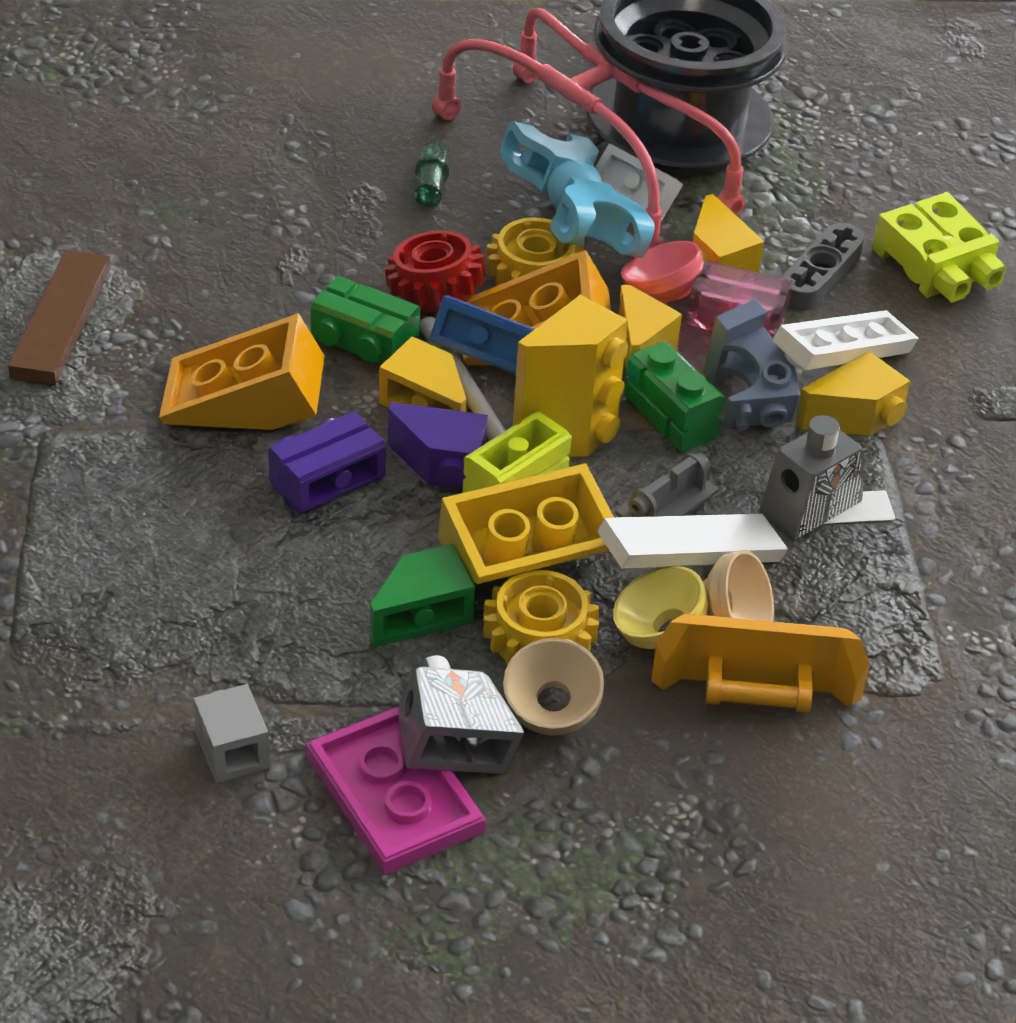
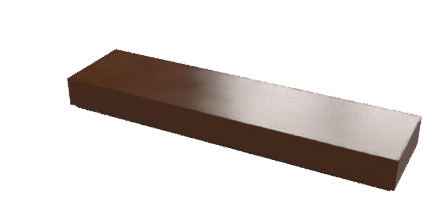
[8,250,111,385]

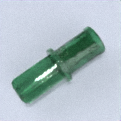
[414,136,449,207]

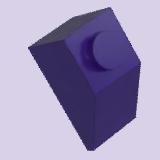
[388,402,488,489]

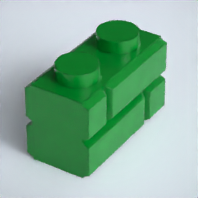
[310,275,420,365]
[624,341,725,452]

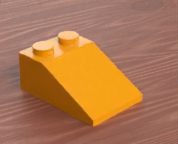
[463,250,611,366]
[159,313,325,430]

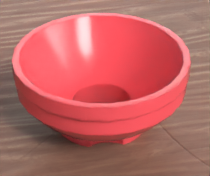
[621,241,704,304]

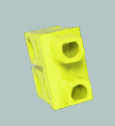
[872,192,1006,303]

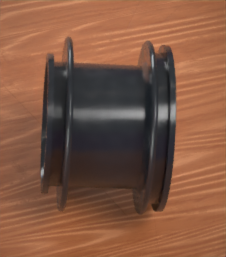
[586,0,787,175]

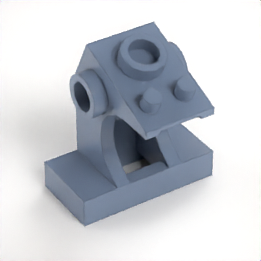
[703,298,800,432]

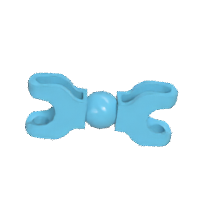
[500,121,655,258]

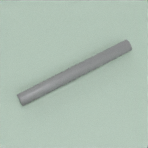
[420,317,506,441]

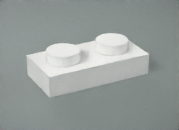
[595,143,683,221]

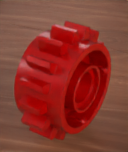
[384,231,486,312]

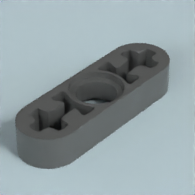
[780,223,864,310]

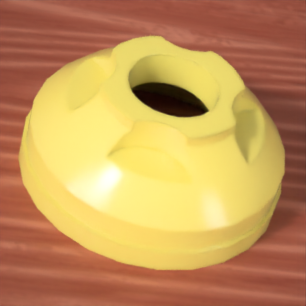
[613,566,709,649]

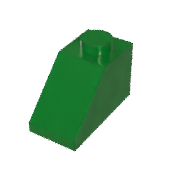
[370,544,475,648]

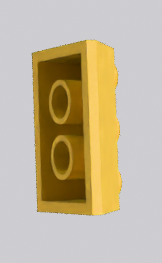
[513,294,628,457]
[438,463,614,584]

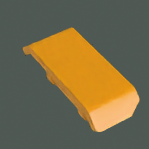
[651,614,870,713]

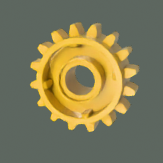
[486,217,584,286]
[483,570,599,664]

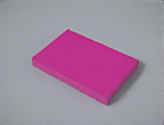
[306,706,486,875]

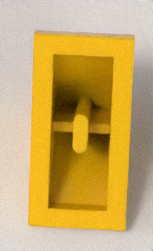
[618,285,682,378]

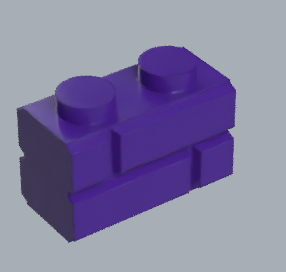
[268,411,386,514]

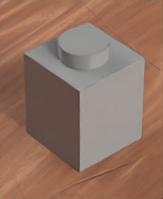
[194,684,270,783]

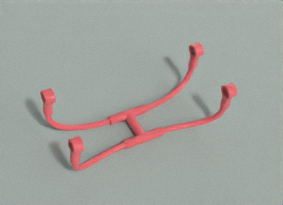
[432,8,745,249]

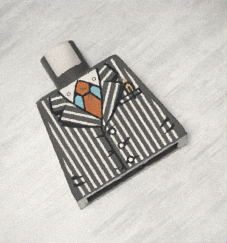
[760,415,864,541]
[398,655,524,774]

